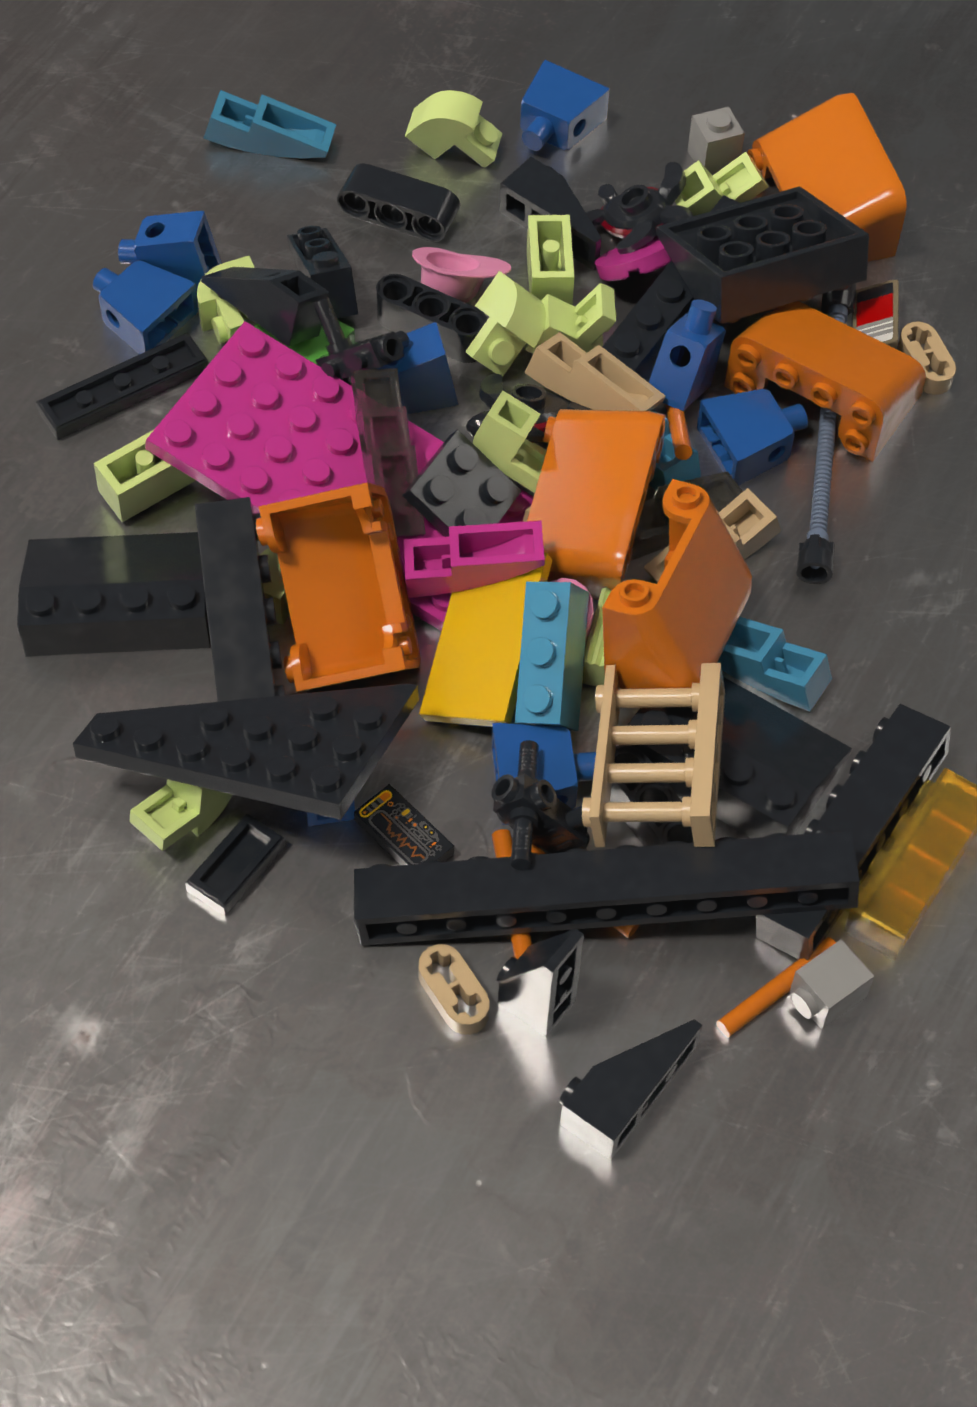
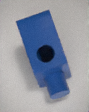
[520,60,610,151]
[118,211,222,292]
[93,260,199,354]
[649,300,725,411]
[363,322,459,415]
[697,389,808,488]
[491,723,596,826]

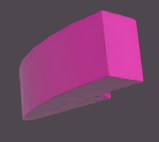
[404,520,545,598]

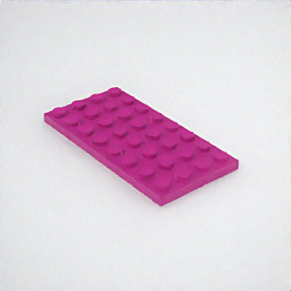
[145,321,534,631]

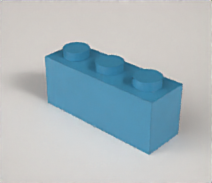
[515,582,589,731]

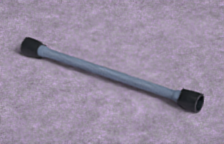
[796,284,857,584]

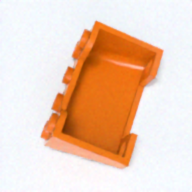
[724,301,926,462]

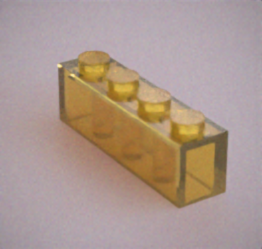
[843,768,977,961]

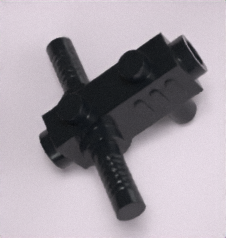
[313,297,409,396]
[491,740,590,870]

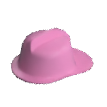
[412,247,511,303]

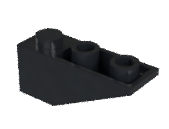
[287,226,358,319]
[201,267,329,347]

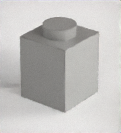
[688,106,745,175]
[789,939,875,1029]

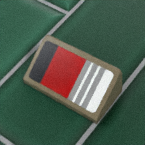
[852,280,899,349]

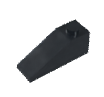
[499,157,602,271]
[496,928,584,1037]
[559,1019,703,1160]

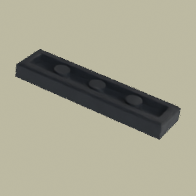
[36,332,209,440]

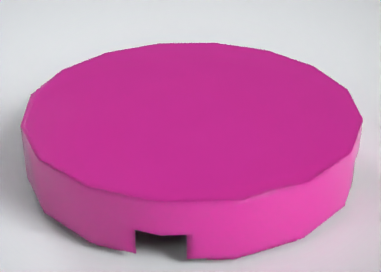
[595,236,671,281]

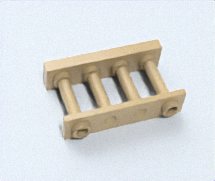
[582,663,725,847]

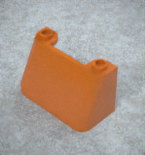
[747,92,907,262]
[527,409,665,600]
[602,479,752,689]
[256,482,421,692]

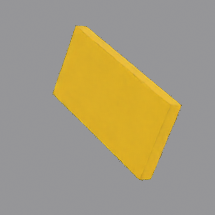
[419,552,552,727]

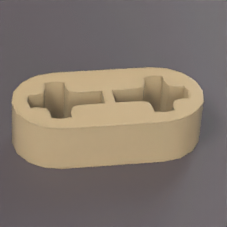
[897,321,956,395]
[419,944,490,1035]

